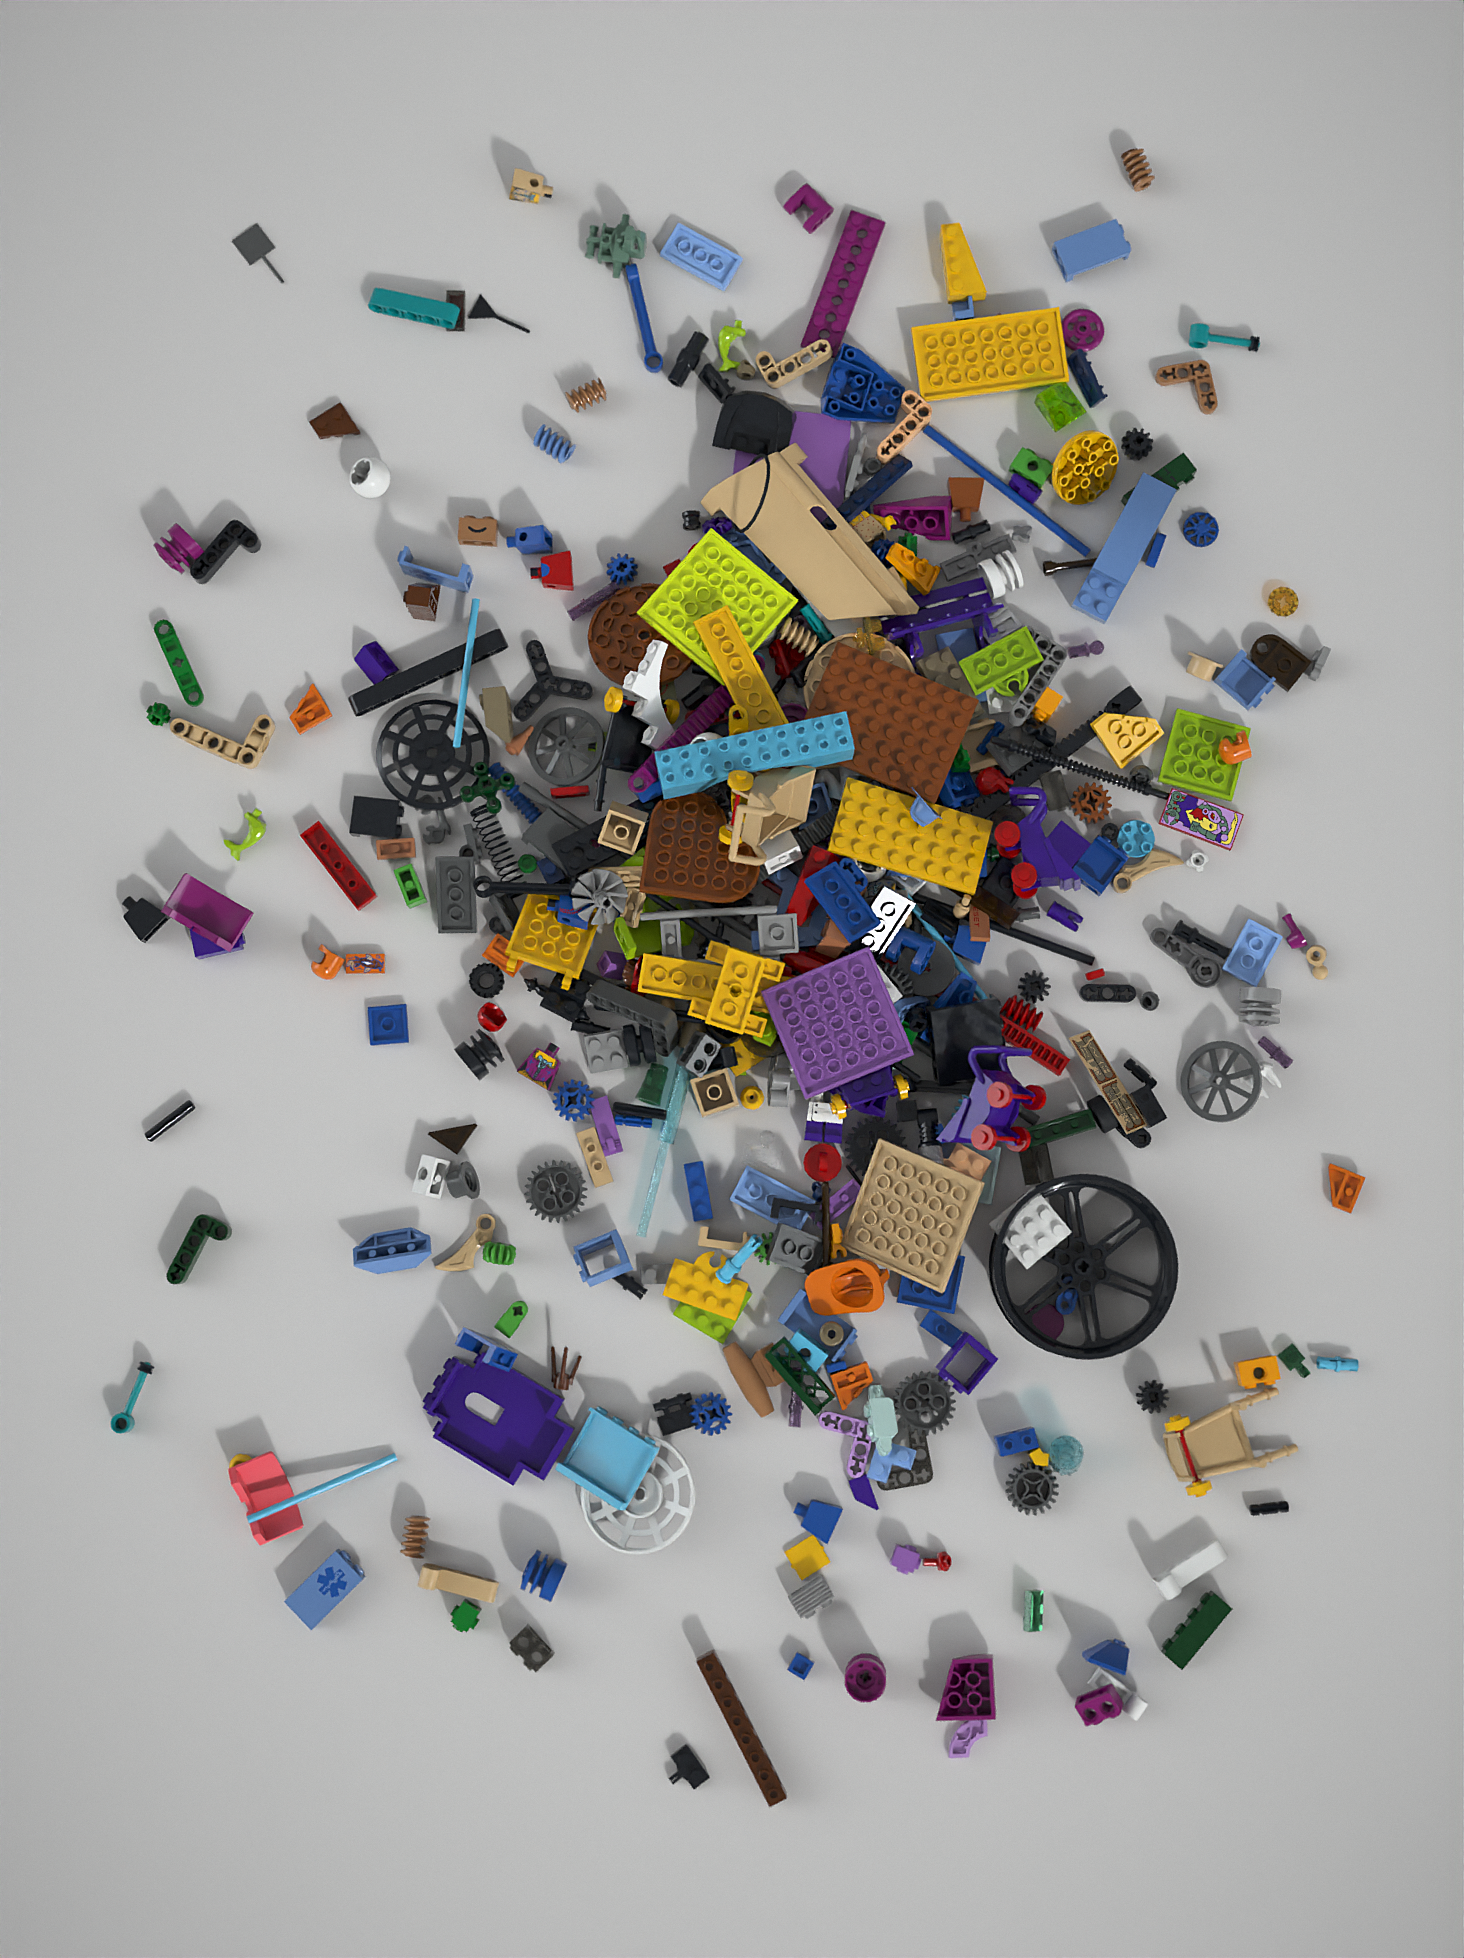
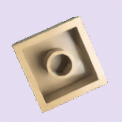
[690,1068,739,1118]

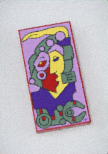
[1158,788,1244,851]

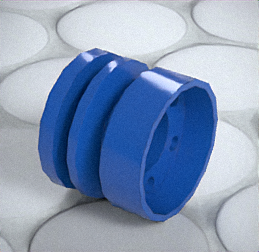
[520,1550,568,1602]

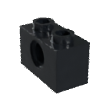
[1129,1084,1167,1128]

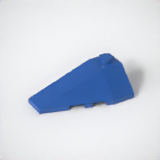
[917,972,977,1044]

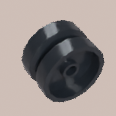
[623,1024,657,1067]

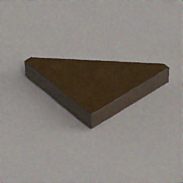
[428,1124,478,1155]

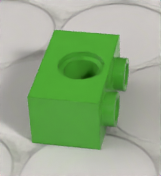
[1009,447,1053,489]
[393,864,428,909]

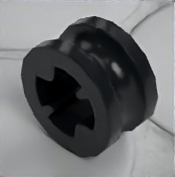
[1100,823,1119,841]
[489,916,505,934]

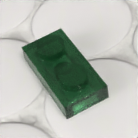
[1023,1590,1044,1632]

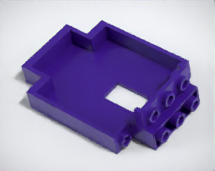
[422,1351,575,1486]

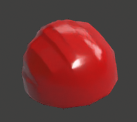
[975,766,1014,795]

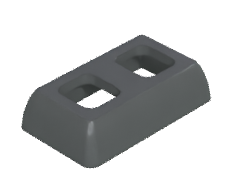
[489,893,520,932]

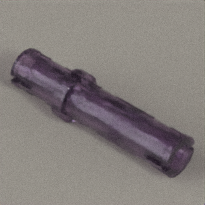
[567,581,620,621]
[788,1367,805,1427]

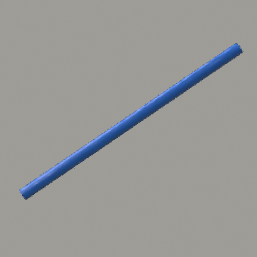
[923,425,1091,557]

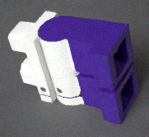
[804,1093,843,1144]

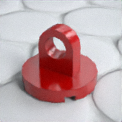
[803,1143,842,1182]

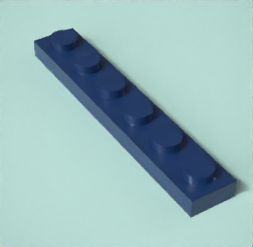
[820,454,913,530]

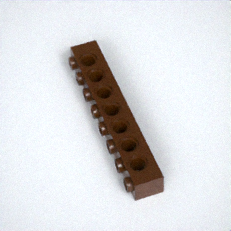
[696,1649,787,1807]

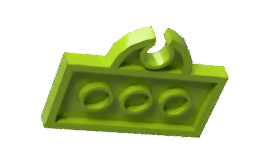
[959,626,1044,697]

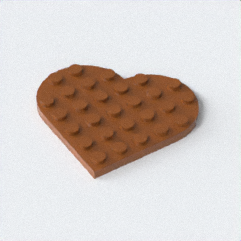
[639,792,760,903]

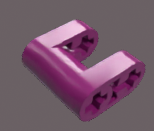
[783,183,834,234]

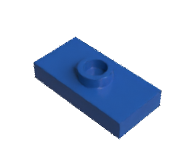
[919,1309,963,1347]

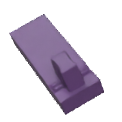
[591,1096,623,1157]

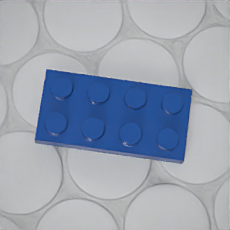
[804,861,881,943]

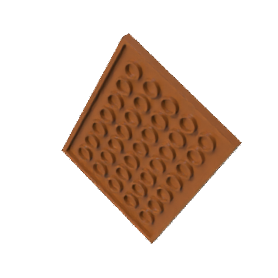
[804,642,979,805]

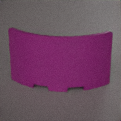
[161,873,254,952]

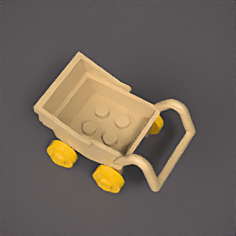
[718,766,816,865]

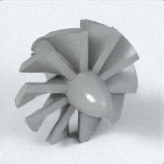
[571,869,628,925]

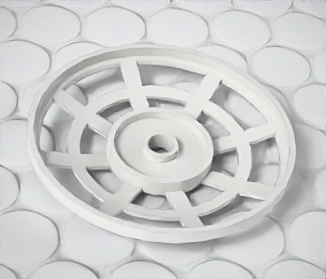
[581,1434,695,1555]

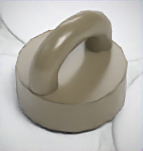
[737,359,755,380]

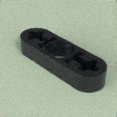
[1079,984,1136,1003]

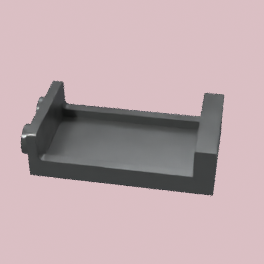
[521,808,595,882]

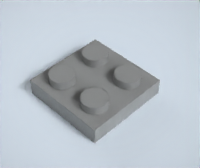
[584,1028,628,1073]

